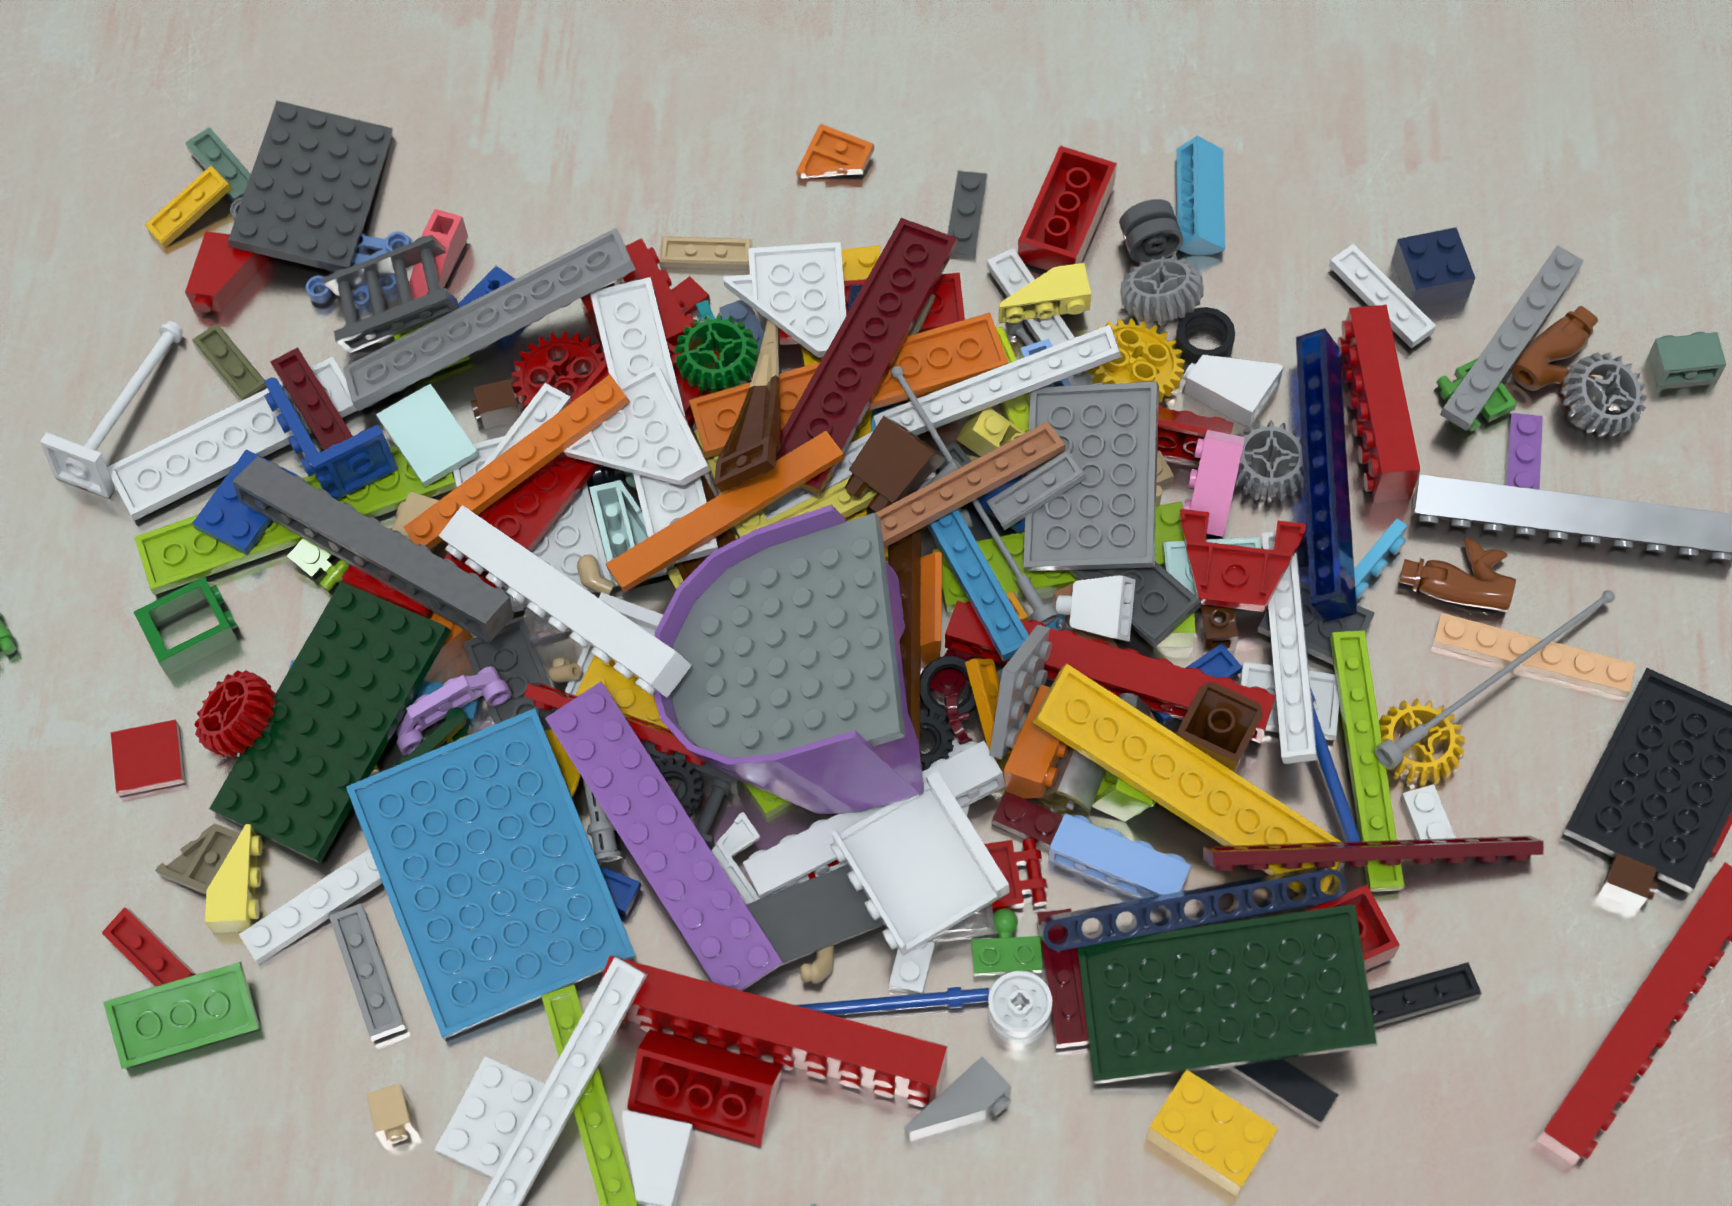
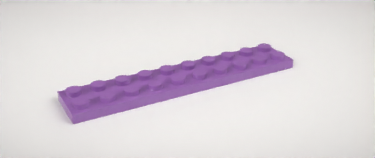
[545,681,784,991]

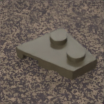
[155,823,240,895]

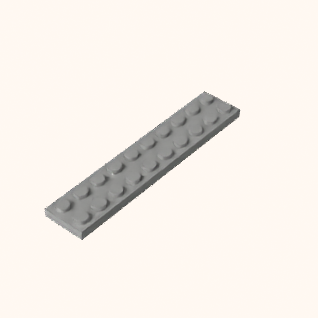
[343,228,636,411]

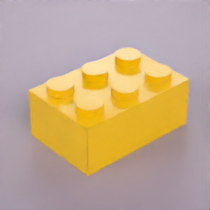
[1146,1070,1278,1197]

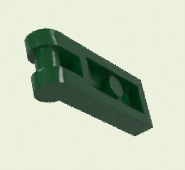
[396,707,472,766]

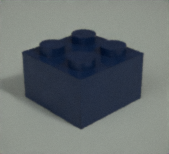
[1392,227,1476,308]

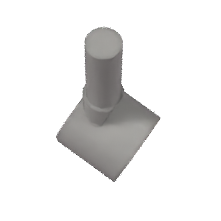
[1005,321,1034,346]

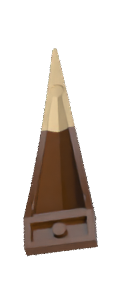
[714,320,781,492]

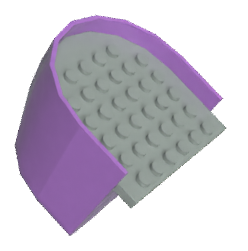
[653,505,924,814]

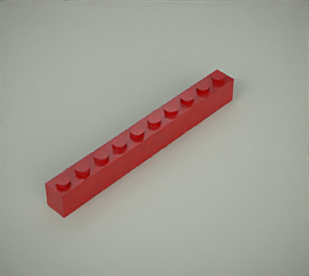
[945,600,1276,743]
[1536,862,1732,1166]

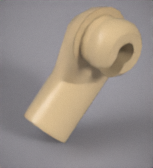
[577,554,615,595]
[800,945,834,984]

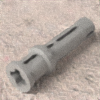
[583,779,622,863]

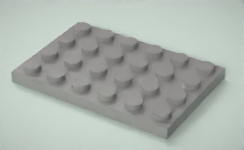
[1023,381,1159,571]

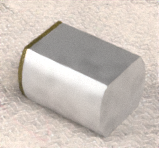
[1038,747,1106,816]

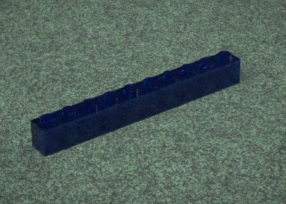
[1296,328,1357,622]

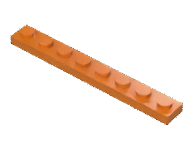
[403,375,630,550]

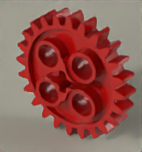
[511,331,605,410]

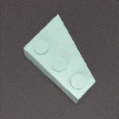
[589,480,675,587]

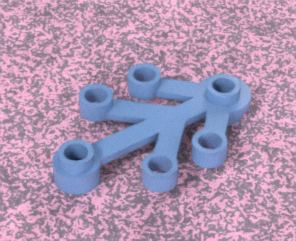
[306,232,413,310]

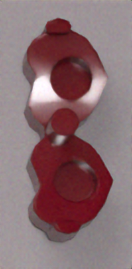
[944,692,974,745]

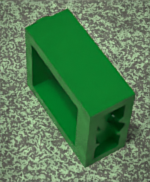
[134,577,238,676]

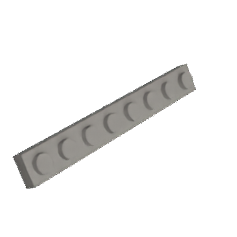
[1440,245,1584,431]

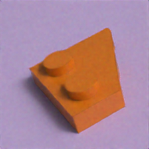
[796,123,875,178]

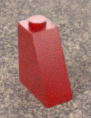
[185,231,270,312]

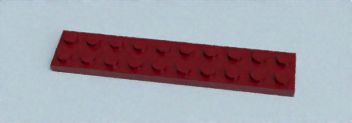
[775,218,958,496]

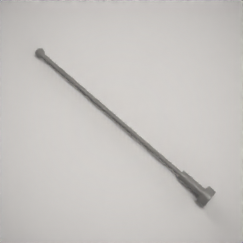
[891,366,1059,625]
[1375,590,1615,769]

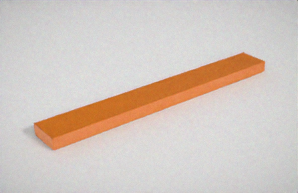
[606,431,844,593]

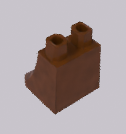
[845,416,946,512]
[1176,682,1262,772]

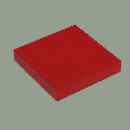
[110,719,185,796]

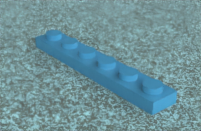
[927,509,1029,661]

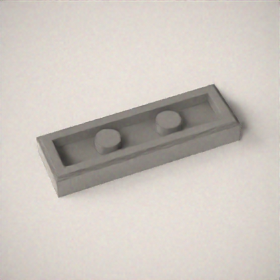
[986,450,1086,530]

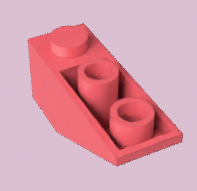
[409,209,468,300]

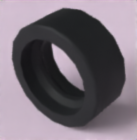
[1175,307,1236,365]
[920,656,976,718]

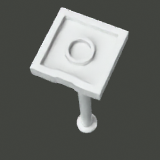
[40,321,183,498]

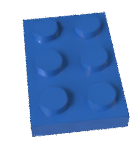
[192,449,297,556]

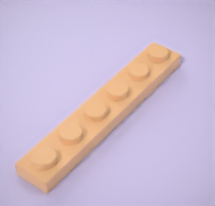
[1432,613,1636,697]

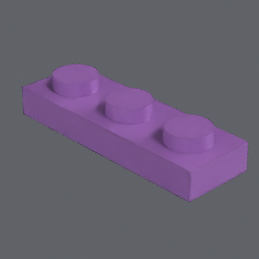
[1505,412,1543,490]

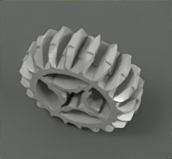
[1120,256,1204,324]
[1561,352,1648,437]
[1235,420,1314,504]

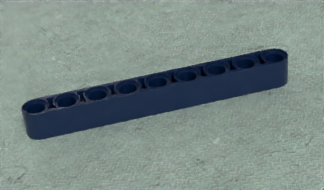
[1039,867,1346,950]

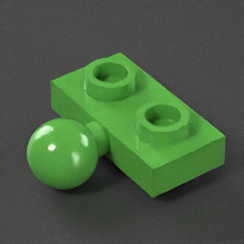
[971,908,1043,976]

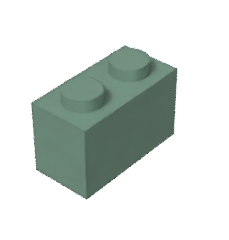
[1648,332,1726,387]

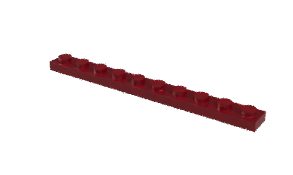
[1203,836,1544,871]

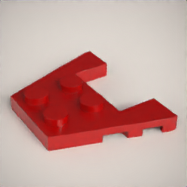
[1180,509,1307,612]

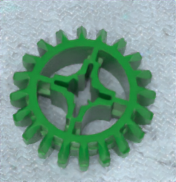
[674,313,759,393]

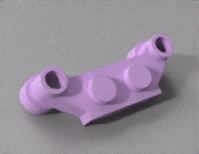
[395,666,512,756]

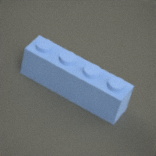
[1048,813,1191,909]

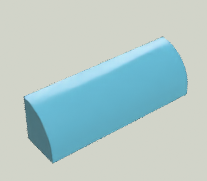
[1176,136,1225,256]

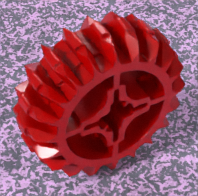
[194,670,276,758]

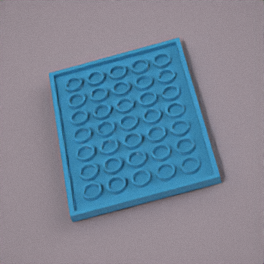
[346,708,636,1039]

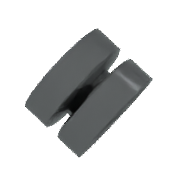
[1119,199,1183,263]

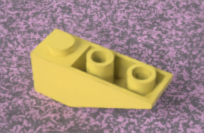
[998,263,1091,324]
[956,407,1025,475]
[205,824,263,933]

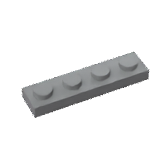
[329,903,405,1041]

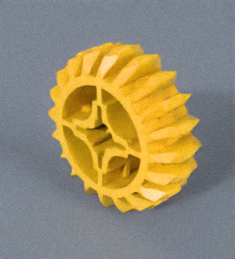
[1379,698,1465,788]

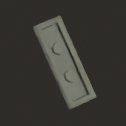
[192,323,267,401]

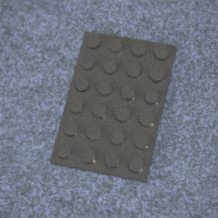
[228,101,393,271]

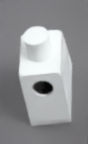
[1056,575,1136,642]

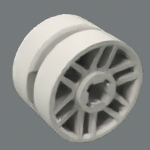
[988,971,1052,1045]

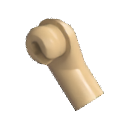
[549,658,581,683]

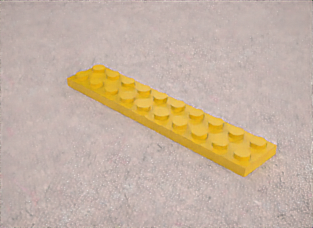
[1032,664,1341,894]

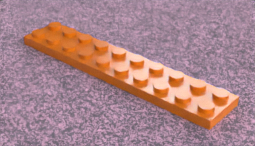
[689,313,1009,458]

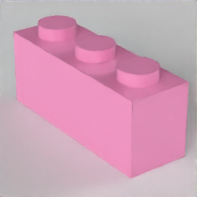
[1183,430,1245,537]

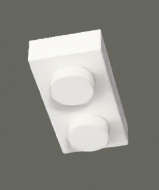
[1401,784,1456,839]

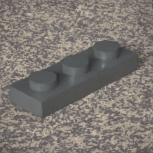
[948,171,987,255]

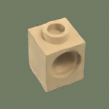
[366,1083,416,1143]

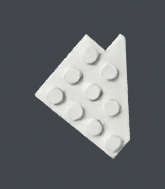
[724,242,846,357]
[563,364,711,486]

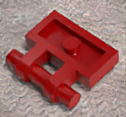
[984,838,1048,913]

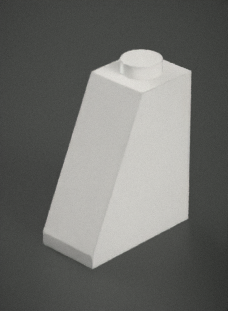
[1183,355,1283,427]
[622,1110,695,1206]

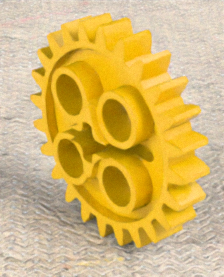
[1086,318,1185,403]

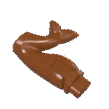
[1512,306,1598,399]
[1399,538,1516,613]

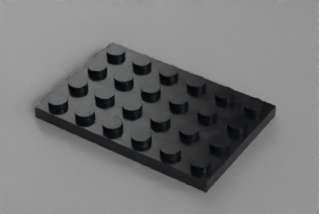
[1563,668,1732,894]

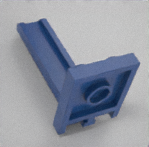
[264,377,398,500]

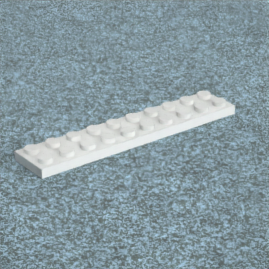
[590,277,718,564]

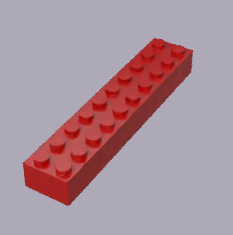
[599,955,947,1107]

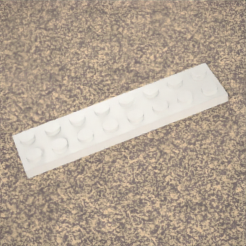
[107,356,357,521]

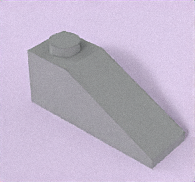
[905,1056,1011,1141]

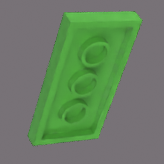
[103,962,260,1069]

